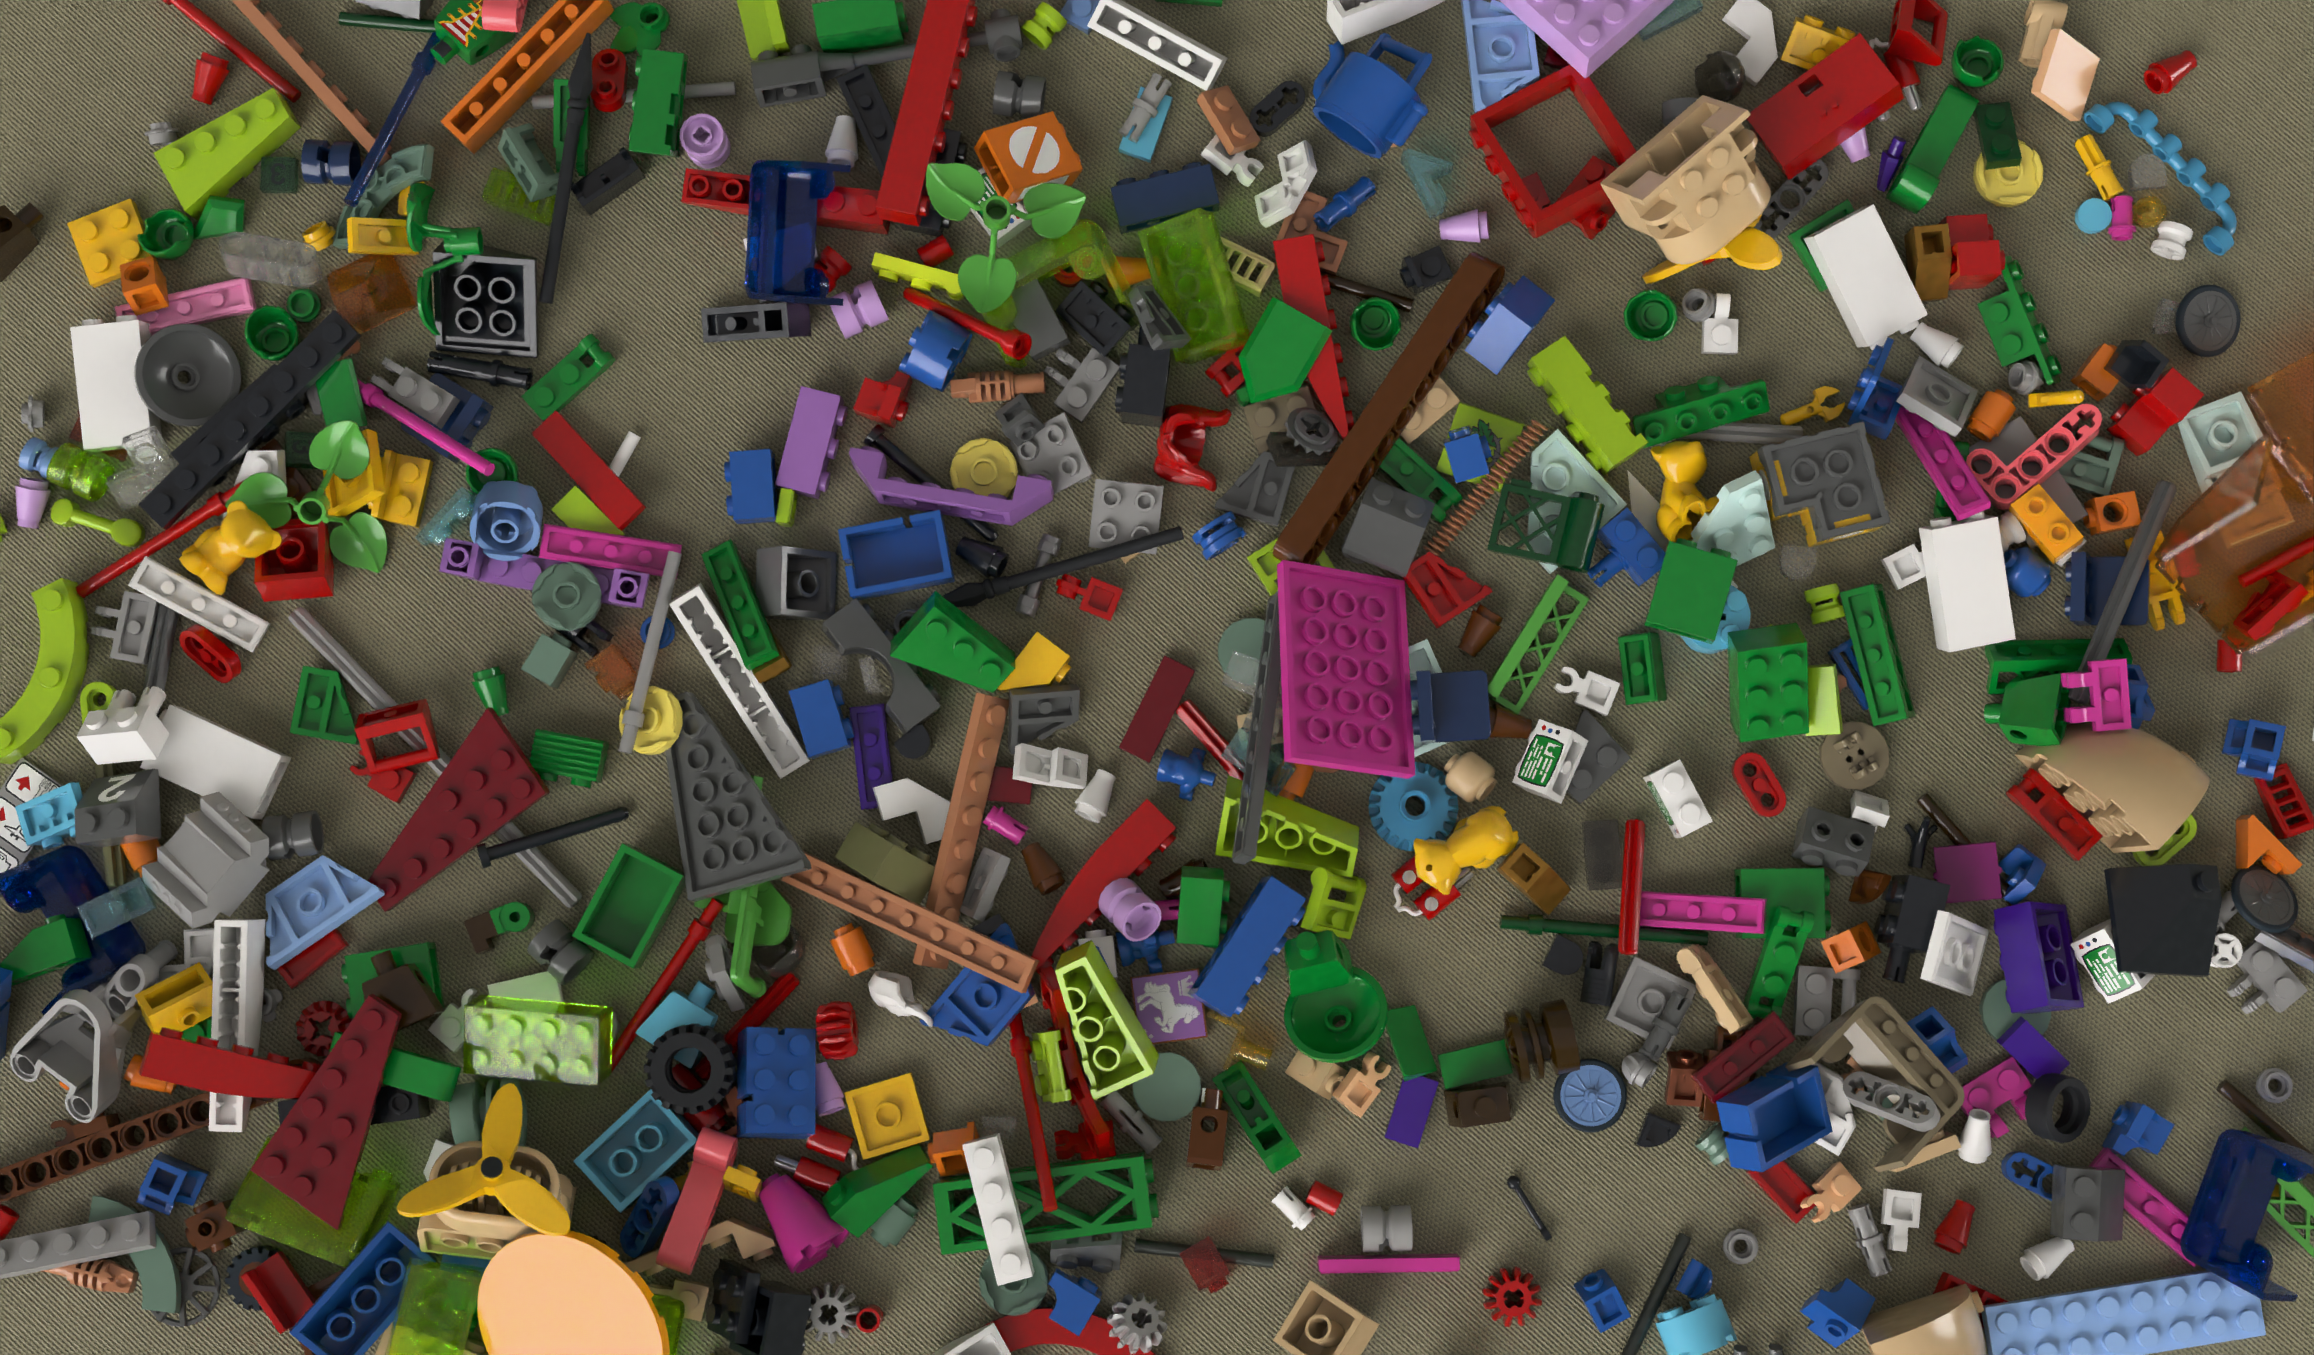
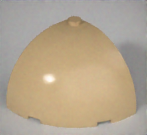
[2015,721,2210,853]
[1862,1284,1986,1355]

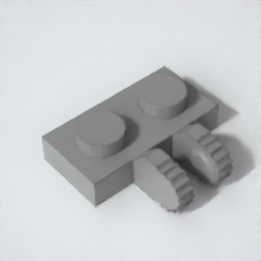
[1043,347,1120,424]
[90,591,159,665]
[705,934,745,1012]
[2227,940,2308,1015]

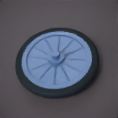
[1553,1058,1627,1133]

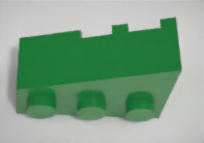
[628,49,688,158]
[890,591,1015,693]

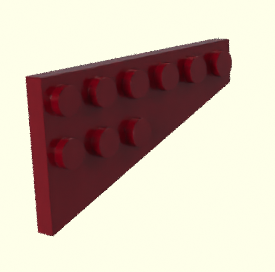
[368,708,550,912]
[250,994,402,1231]

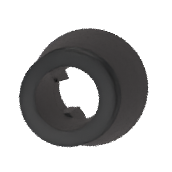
[956,536,1009,578]

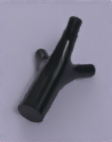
[1904,816,1938,868]

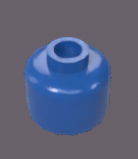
[2003,547,2051,598]

